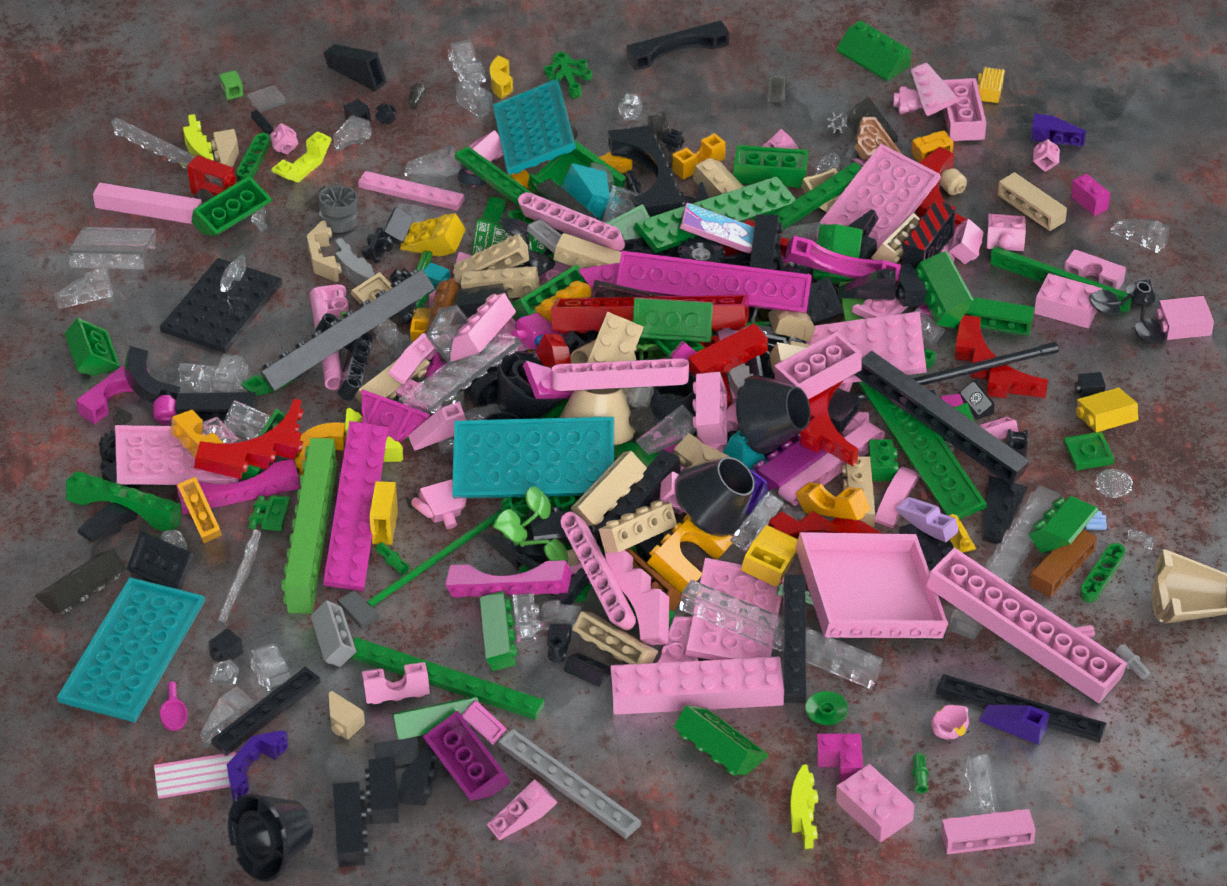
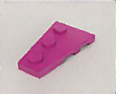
[523,361,574,399]

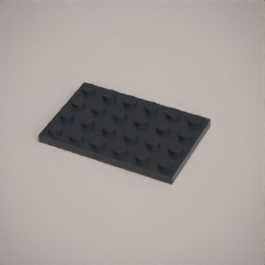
[160,258,282,353]

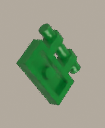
[248,495,291,531]

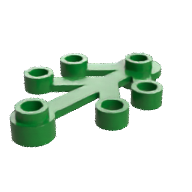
[544,52,592,98]

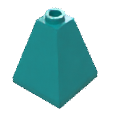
[722,430,766,470]

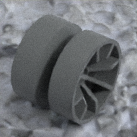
[319,185,358,233]

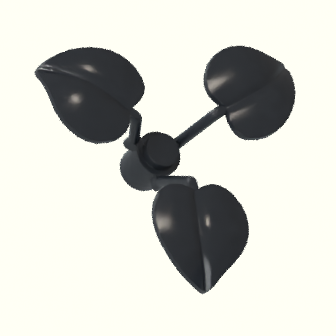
[498,218,575,276]
[1089,279,1165,343]

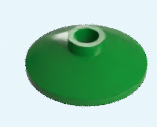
[805,691,848,726]

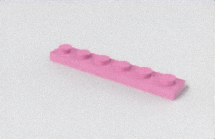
[358,171,465,211]

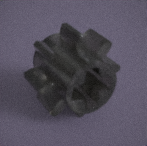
[827,112,848,133]

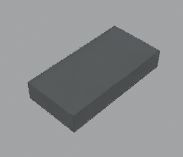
[338,590,379,629]

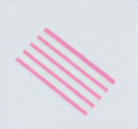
[154,752,236,799]

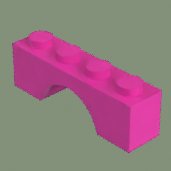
[76,365,149,424]

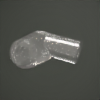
[1127,530,1155,550]

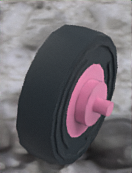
[458,168,488,187]

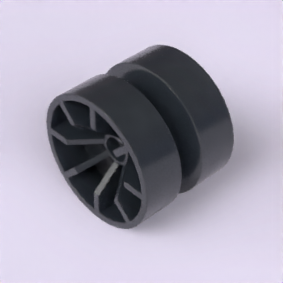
[459,360,498,412]

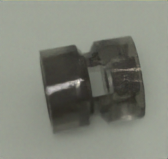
[629,406,662,441]

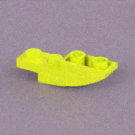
[183,114,214,161]
[790,764,818,849]

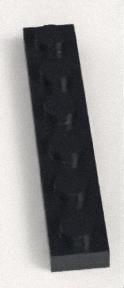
[211,666,321,756]

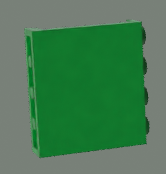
[528,140,626,209]

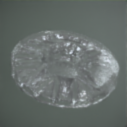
[1095,469,1133,498]

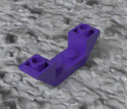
[227,730,288,802]

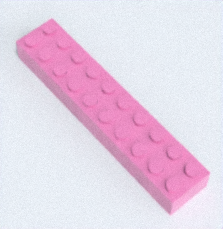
[926,548,1128,703]

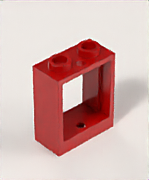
[187,155,236,199]

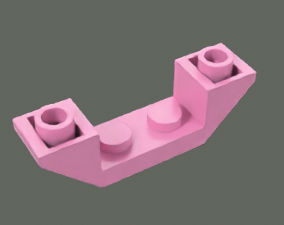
[388,333,440,385]

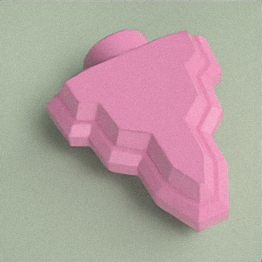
[894,86,924,114]

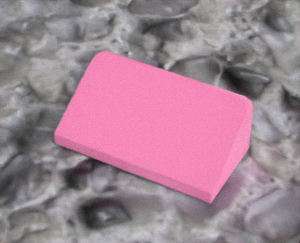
[979,417,1018,440]

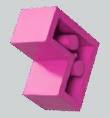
[817,734,863,783]

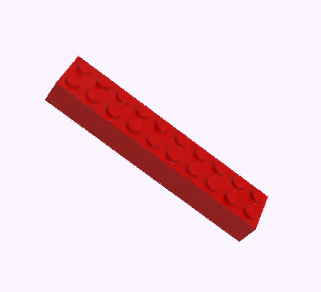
[551,295,749,333]

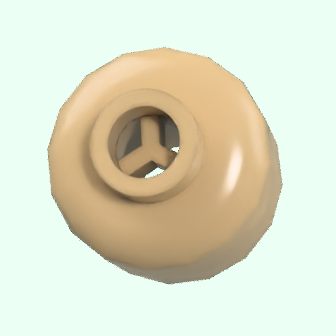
[940,169,967,195]

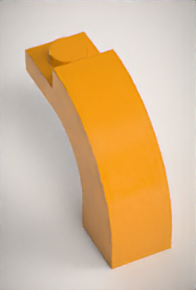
[295,423,346,476]

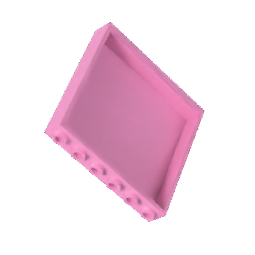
[795,533,948,638]

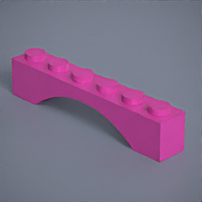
[785,236,901,284]
[176,459,300,515]
[445,560,572,598]

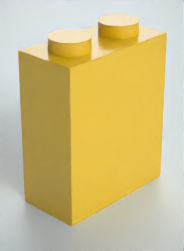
[1076,387,1138,432]
[369,481,398,545]

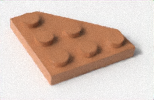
[854,117,903,160]

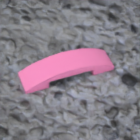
[875,466,919,528]

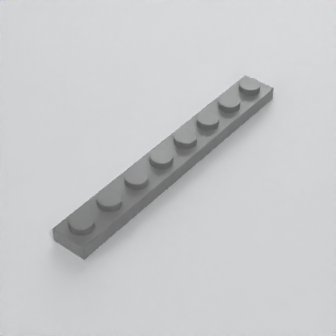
[498,729,641,839]

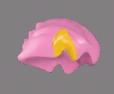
[931,705,969,740]

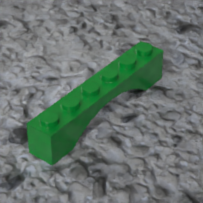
[66,471,181,534]

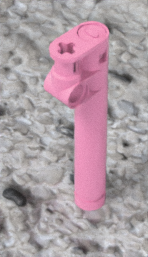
[309,284,349,390]

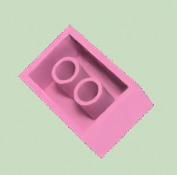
[1035,273,1102,329]
[693,372,727,445]
[836,764,914,843]

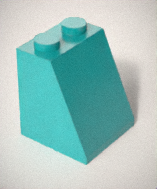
[559,163,610,221]

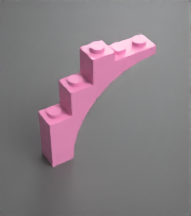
[569,550,669,646]

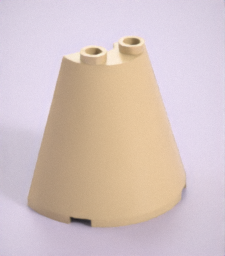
[1151,549,1227,624]

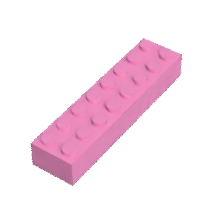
[611,657,784,715]

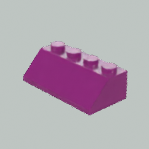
[752,433,827,491]
[423,711,511,801]

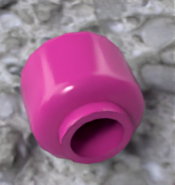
[152,395,177,425]

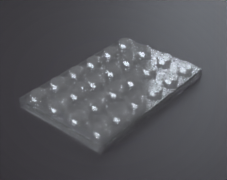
[398,334,521,413]

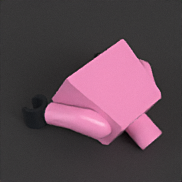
[406,479,467,529]

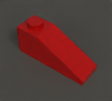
[536,334,572,369]

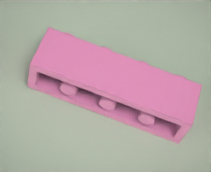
[941,809,1036,854]

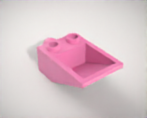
[987,214,1026,251]

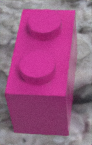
[1071,174,1110,216]

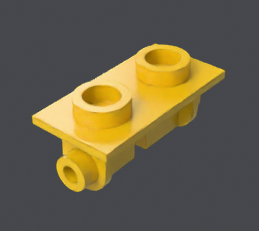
[949,514,976,553]

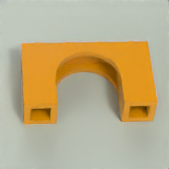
[647,514,735,596]

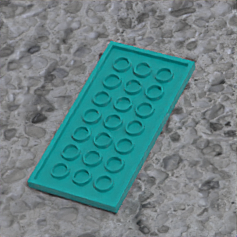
[493,79,576,175]
[452,417,615,499]
[57,577,205,723]

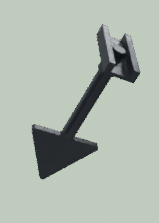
[481,533,590,612]

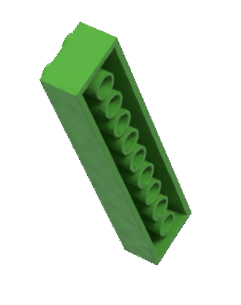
[281,438,337,614]

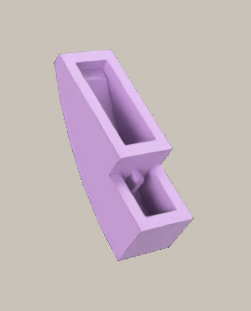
[896,497,959,542]

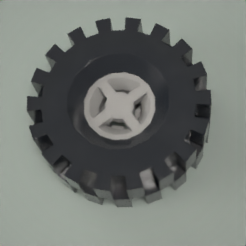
[677,236,725,264]

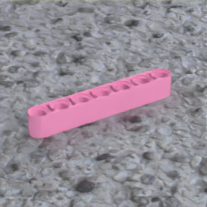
[518,193,625,251]
[552,359,689,391]
[778,421,885,506]
[561,512,636,630]

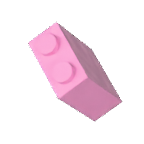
[1156,296,1214,340]

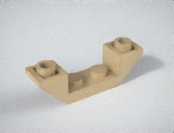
[307,220,341,282]

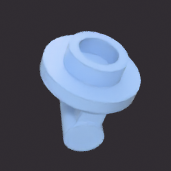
[1085,511,1107,530]

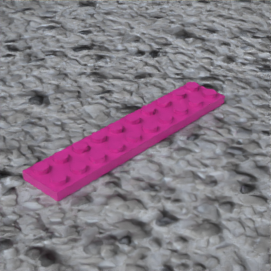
[616,251,812,314]
[323,421,388,592]

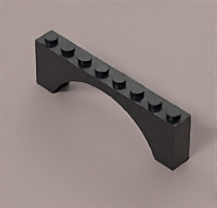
[608,125,685,217]

